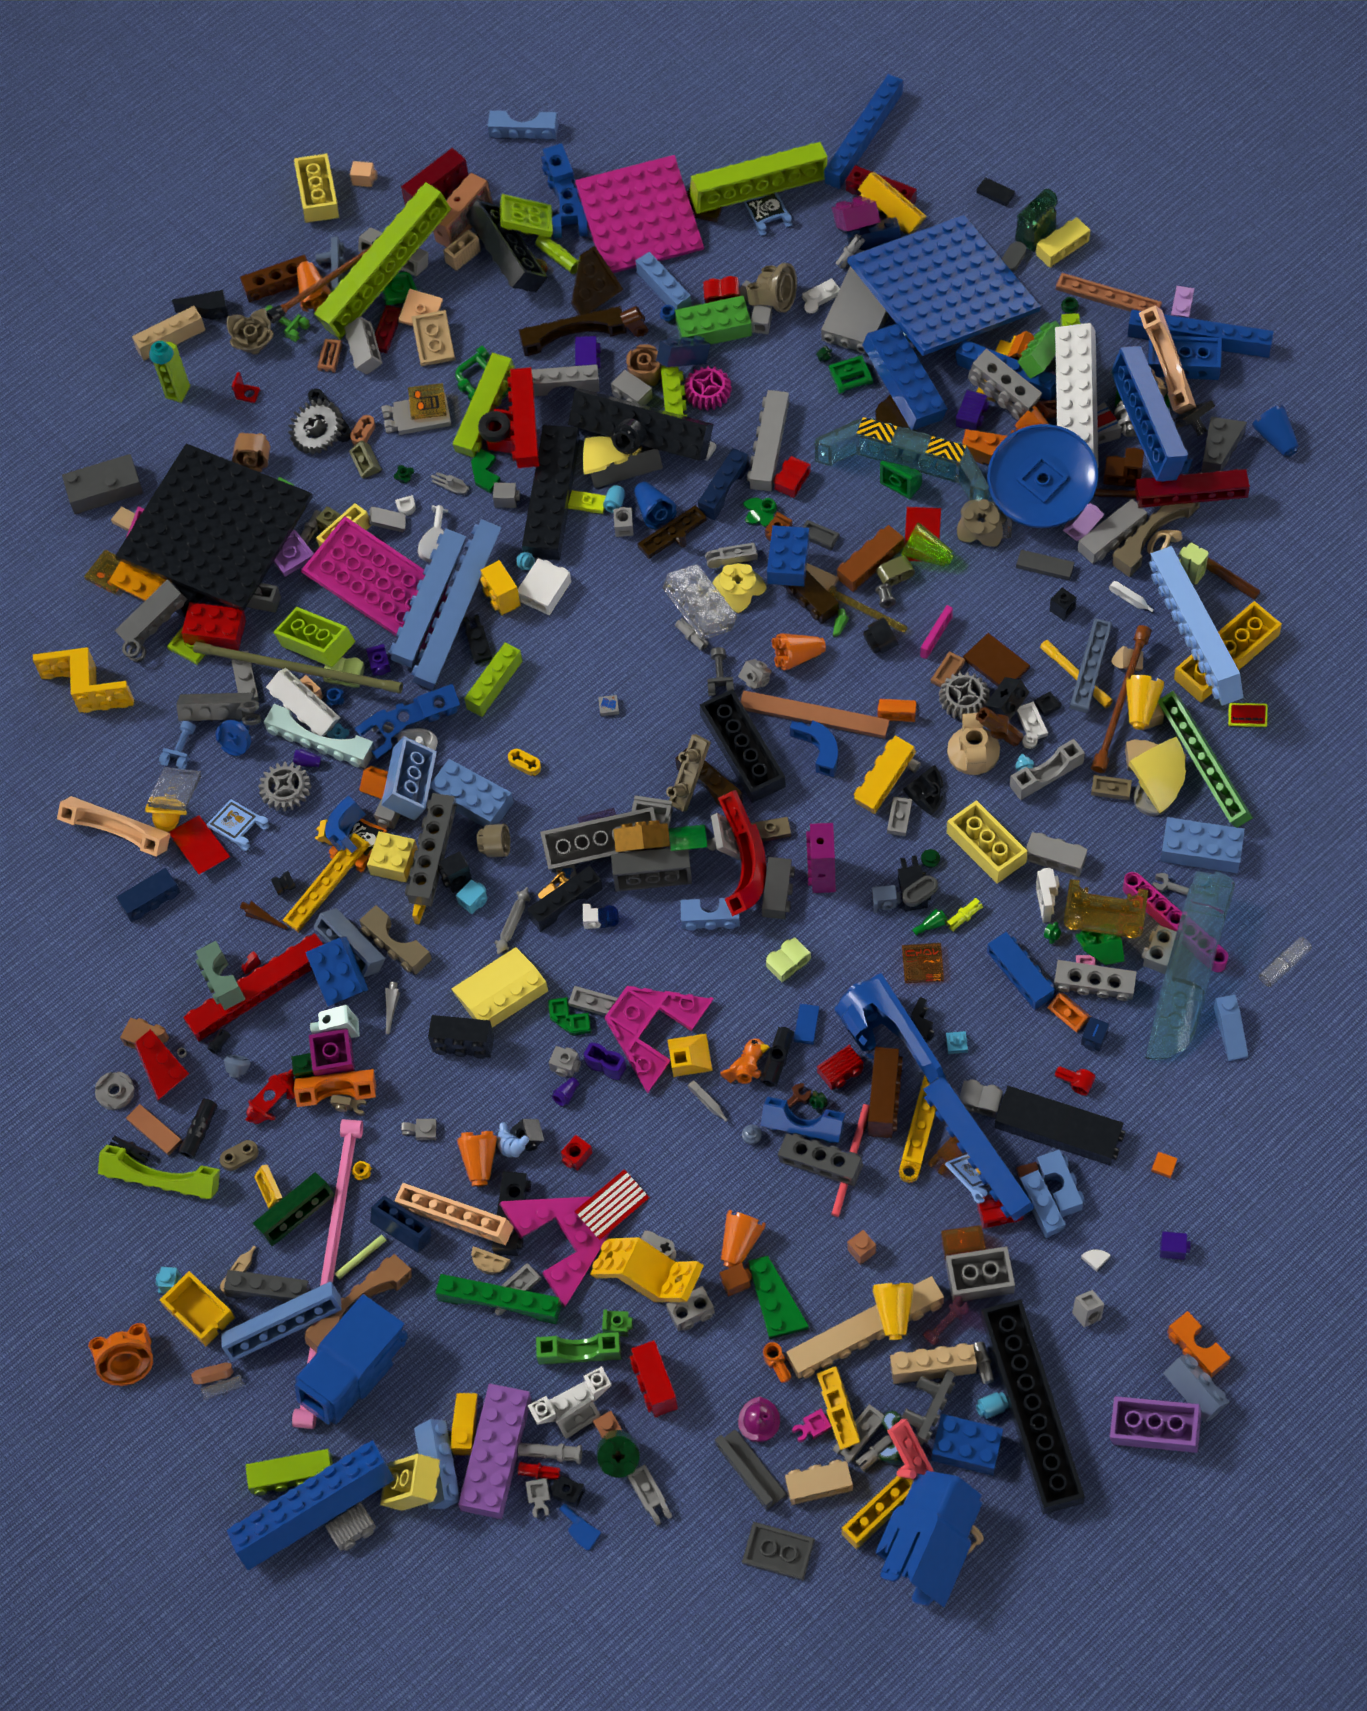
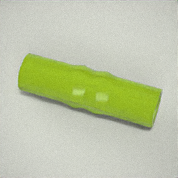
[535,236,578,274]

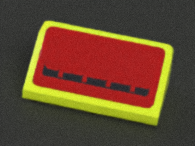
[1228,703,1268,727]

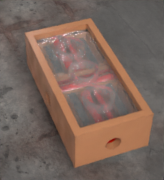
[433,173,493,247]

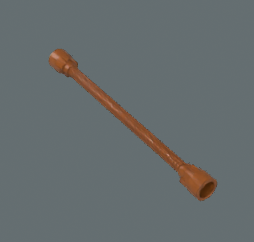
[1091,625,1152,773]

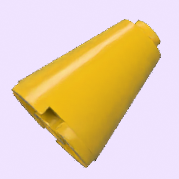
[1126,675,1164,730]
[872,1283,914,1340]

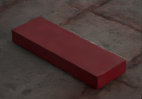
[374,305,402,353]

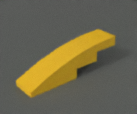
[817,1366,860,1450]

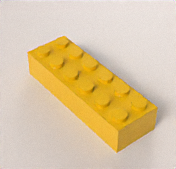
[1174,601,1282,703]

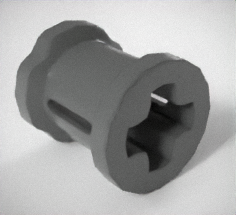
[875,584,896,608]

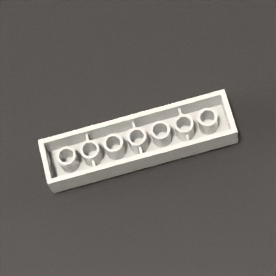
[1055,323,1098,467]

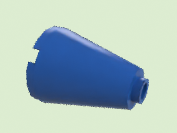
[1252,405,1299,457]
[634,482,677,529]

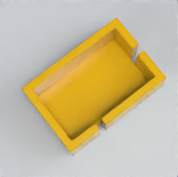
[160,1271,235,1347]

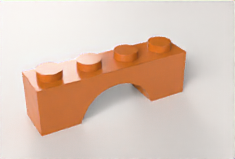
[294,1069,377,1107]

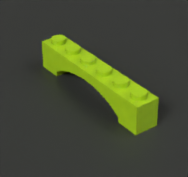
[98,1145,220,1199]

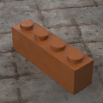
[837,525,904,592]

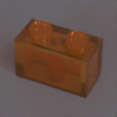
[941,1225,986,1261]

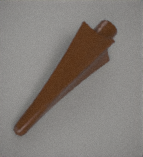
[240,901,288,930]

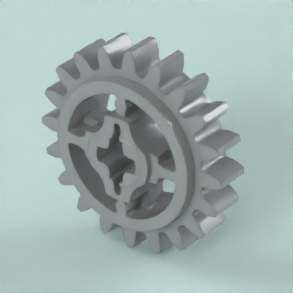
[258,762,311,812]

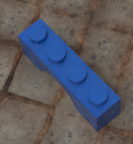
[760,1097,846,1143]

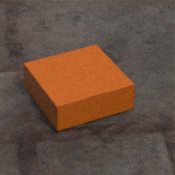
[1151,1152,1178,1179]

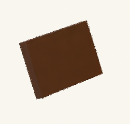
[963,633,1030,687]

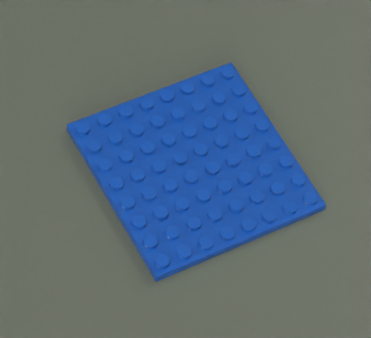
[847,215,1041,356]

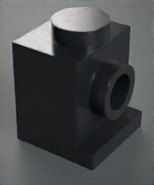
[551,1476,586,1509]

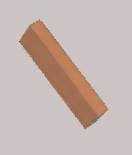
[126,1104,182,1156]

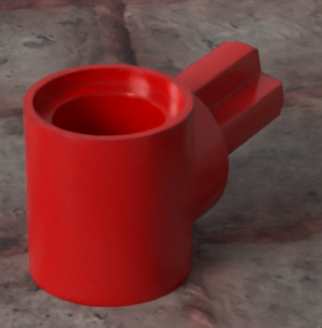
[1055,1066,1096,1096]

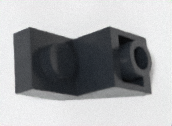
[911,997,935,1043]

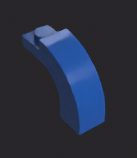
[790,720,838,778]
[325,795,366,853]

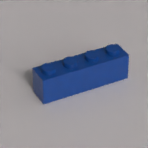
[987,932,1055,1010]

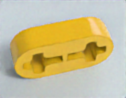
[508,749,541,776]

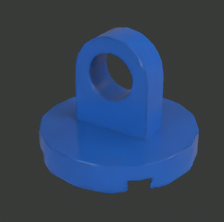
[216,720,251,756]

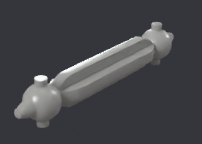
[494,887,531,954]

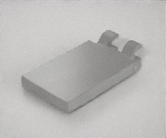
[381,393,452,435]

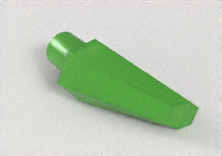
[833,608,849,637]

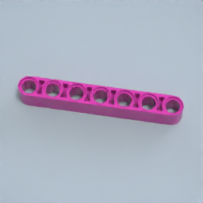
[1123,872,1228,972]

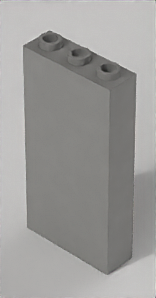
[821,249,889,354]

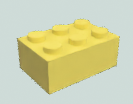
[380,1454,440,1511]

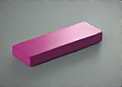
[920,605,953,659]

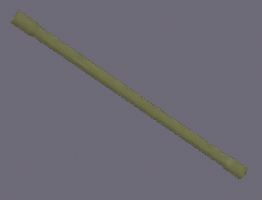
[193,642,403,694]

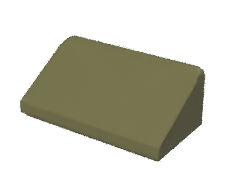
[349,440,382,479]

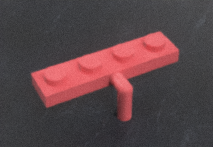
[888,1419,934,1481]

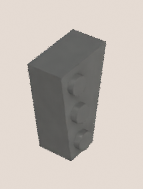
[1201,417,1247,473]

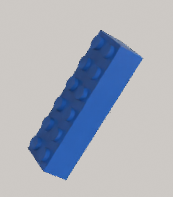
[862,323,948,431]

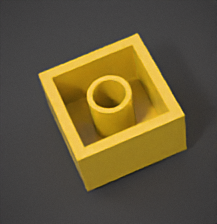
[480,560,521,616]

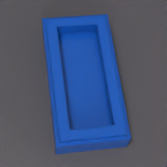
[794,1004,820,1045]

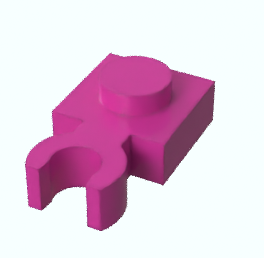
[792,1409,832,1443]

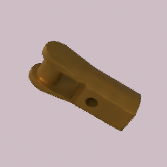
[537,872,569,899]

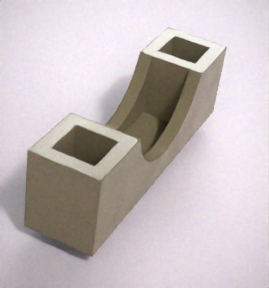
[359,905,432,975]

